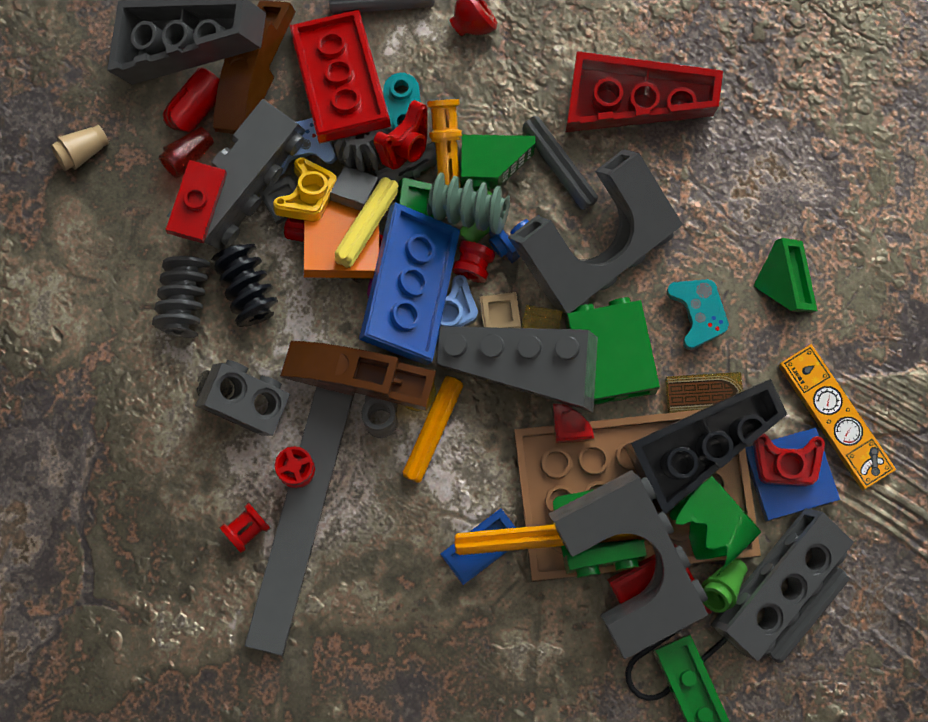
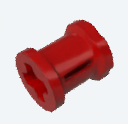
[219,502,271,554]

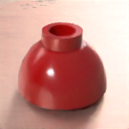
[449,0,497,37]

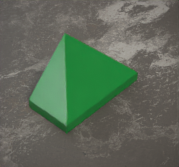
[753,238,818,313]

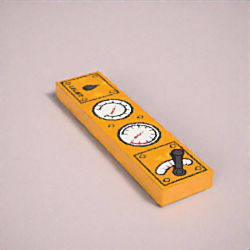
[778,344,896,491]

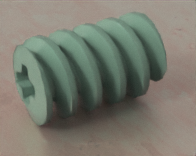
[427,172,510,235]

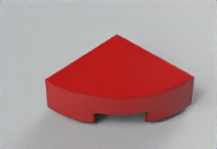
[552,404,594,443]

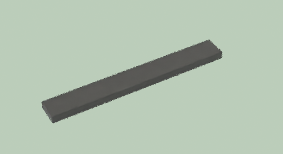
[245,387,354,656]

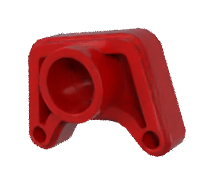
[373,100,428,170]
[753,434,825,486]

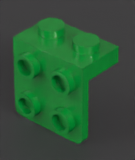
[552,490,647,578]

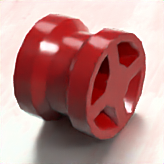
[452,241,496,283]
[275,446,316,489]

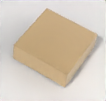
[479,292,521,328]

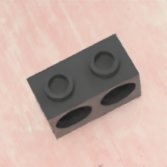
[195,360,290,436]

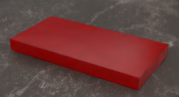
[289,9,391,144]

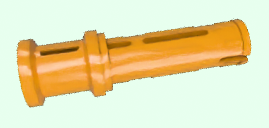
[427,99,462,188]

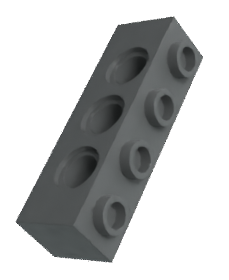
[710,508,854,661]

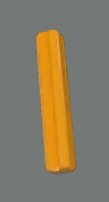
[403,376,463,483]

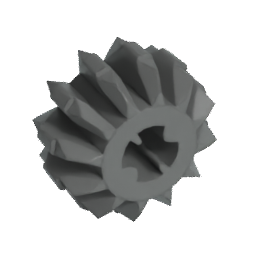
[332,127,392,172]

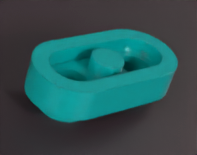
[383,73,421,131]

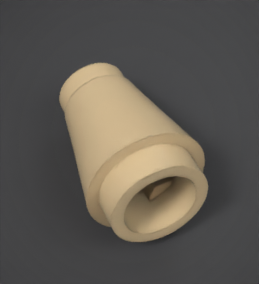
[51,125,109,171]

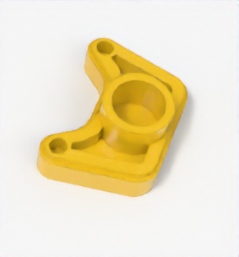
[273,157,337,222]

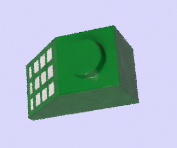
[461,135,536,192]

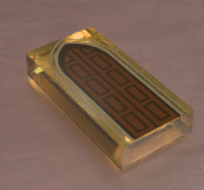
[665,372,743,413]

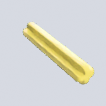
[335,177,398,268]

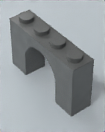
[508,149,683,314]
[548,470,708,659]

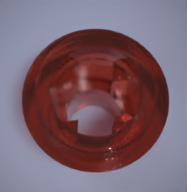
[159,127,214,178]

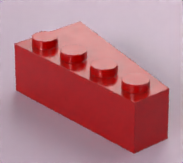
[565,51,723,133]

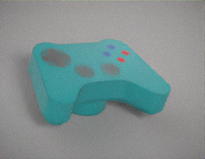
[666,279,729,350]

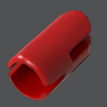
[163,67,219,132]

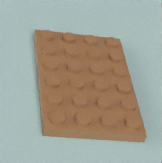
[514,409,761,582]

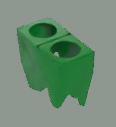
[668,476,762,576]

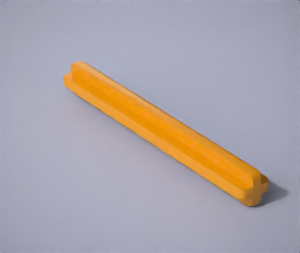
[454,525,644,555]

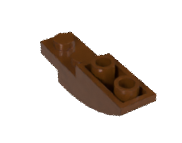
[213,0,296,134]
[280,341,436,411]

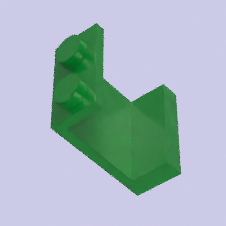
[565,297,660,406]

